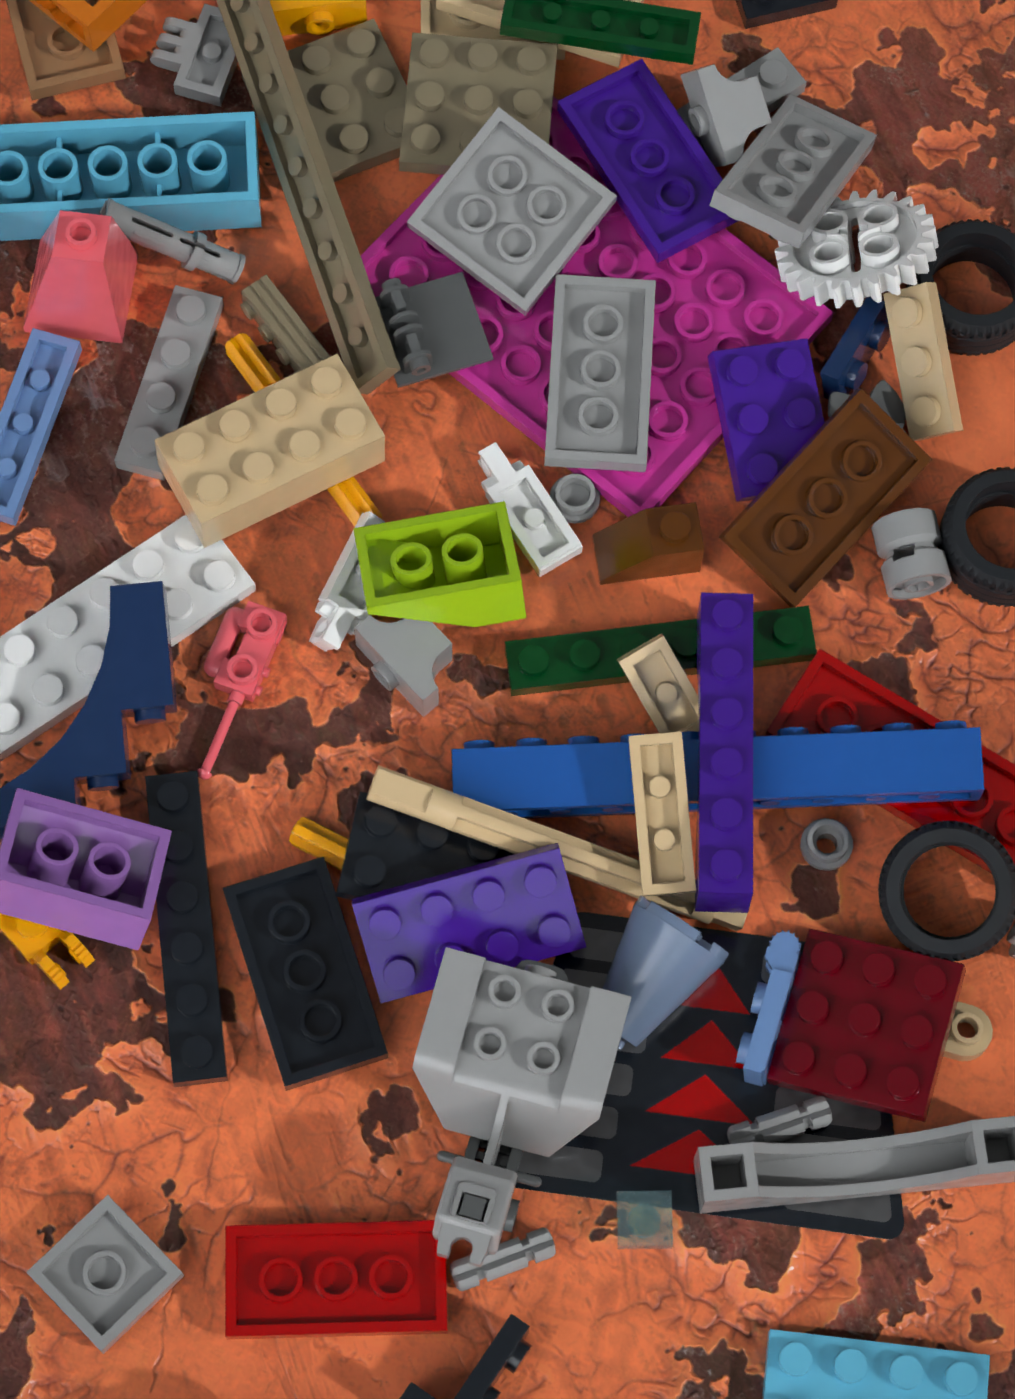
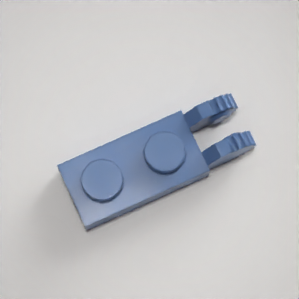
[736,930,801,1087]

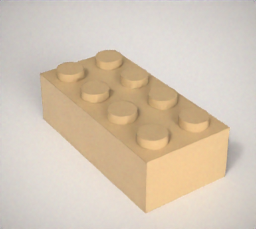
[155,354,385,548]

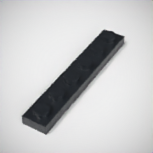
[145,771,228,1087]

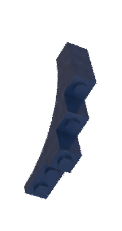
[0,581,177,843]

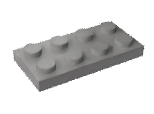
[710,94,877,249]
[544,274,656,472]

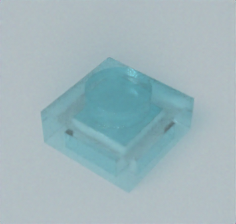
[616,1190,673,1249]

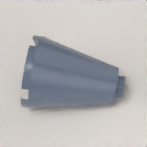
[602,895,729,1050]

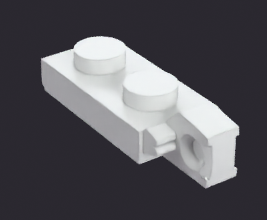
[478,442,583,577]
[309,511,385,652]

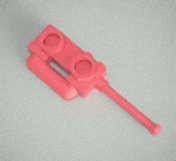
[197,600,287,780]

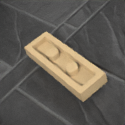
[883,282,963,441]
[628,731,696,897]

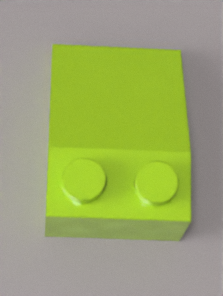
[353,501,526,627]

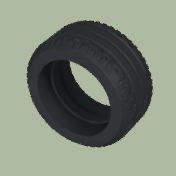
[906,219,1015,356]
[938,467,1015,607]
[878,821,1015,961]

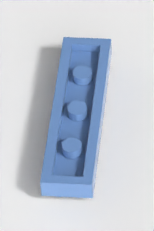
[0,328,82,526]

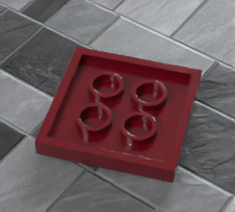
[767,928,966,1122]

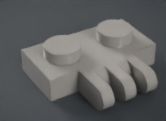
[150,3,238,107]

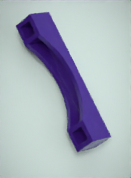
[695,592,753,913]

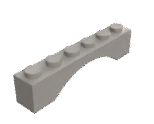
[693,1116,1015,1213]

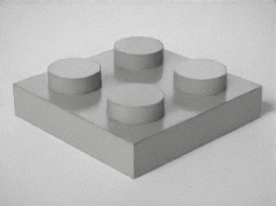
[26,1195,184,1354]

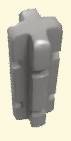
[727,1096,833,1144]
[450,1227,556,1291]

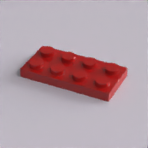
[225,1220,448,1340]

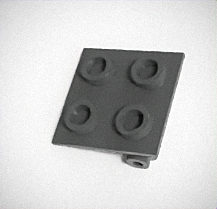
[375,272,494,388]

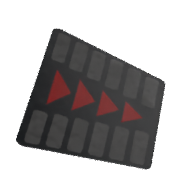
[481,912,904,1239]

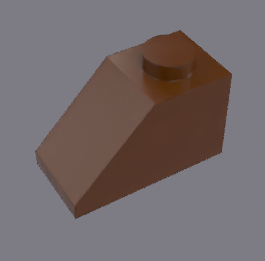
[593,502,704,585]

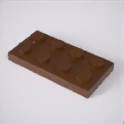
[719,388,932,607]

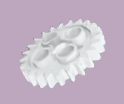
[775,190,939,308]

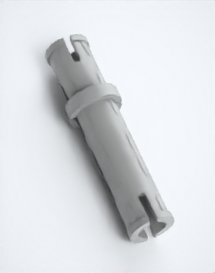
[99,198,246,285]

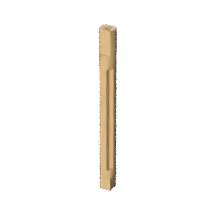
[366,765,750,931]

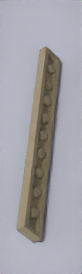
[216,0,401,394]

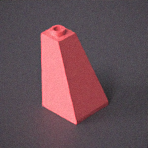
[23,210,138,343]

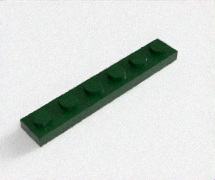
[505,606,817,696]

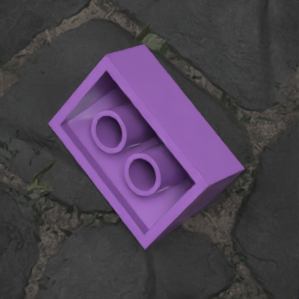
[0,788,172,950]

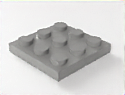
[407,107,617,316]

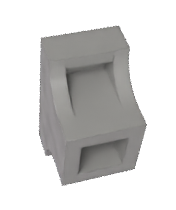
[680,64,772,167]
[354,615,453,717]

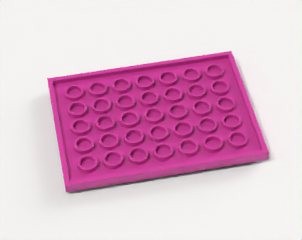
[361,96,834,517]

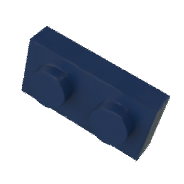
[820,296,890,400]

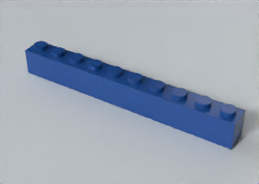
[452,720,985,819]

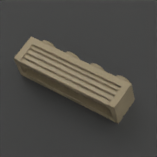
[240,275,330,374]

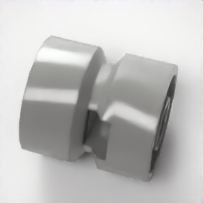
[871,508,952,600]

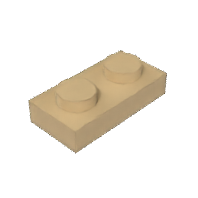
[617,633,699,733]

